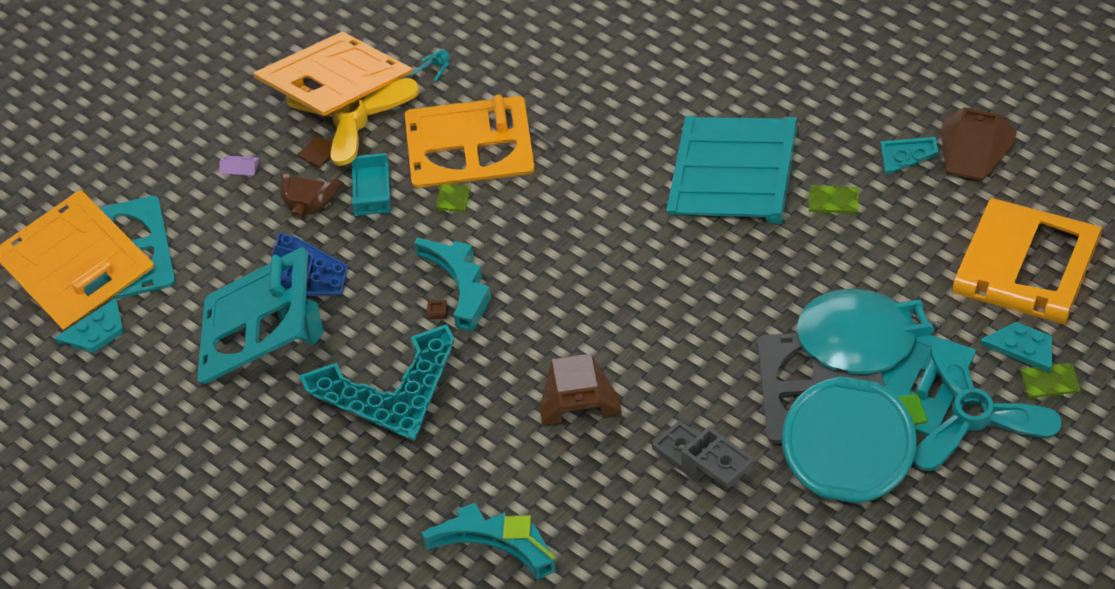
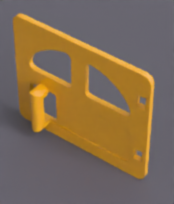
[405,95,535,188]

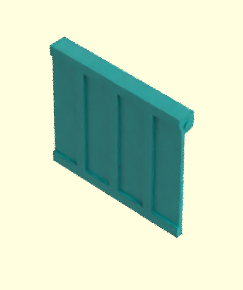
[666,116,798,224]

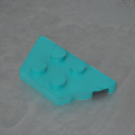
[55,298,124,354]
[981,322,1052,373]

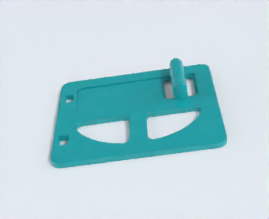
[84,196,175,301]
[197,247,308,384]

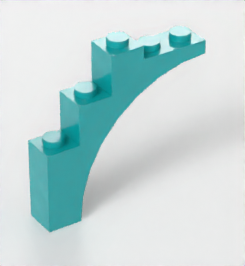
[414,238,491,332]
[421,503,556,580]

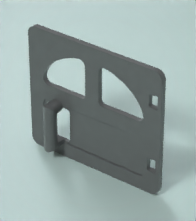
[758,333,883,443]

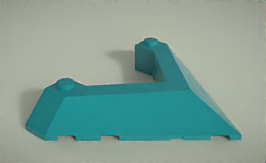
[299,324,454,441]

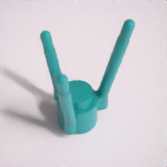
[408,49,450,82]

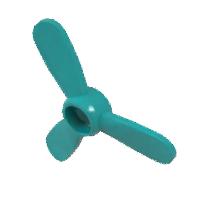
[913,339,1062,471]

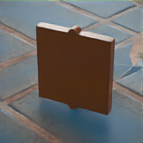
[297,136,332,168]

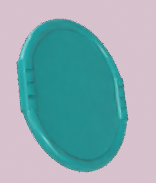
[782,376,916,504]

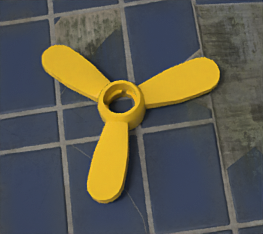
[286,78,419,166]

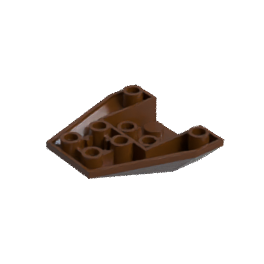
[940,108,1017,181]
[540,354,621,425]

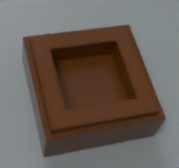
[427,300,447,319]

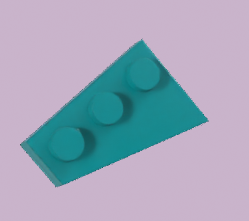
[880,137,938,175]

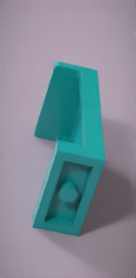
[351,153,391,216]

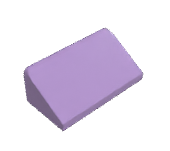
[219,156,259,175]

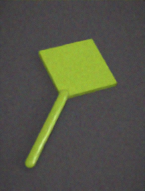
[503,515,556,560]

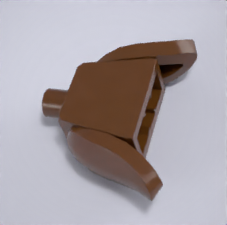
[280,171,344,219]

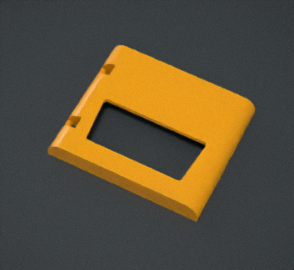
[952,198,1103,325]

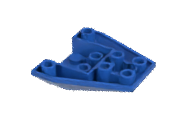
[273,233,348,296]

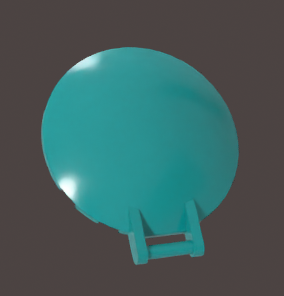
[797,289,934,374]

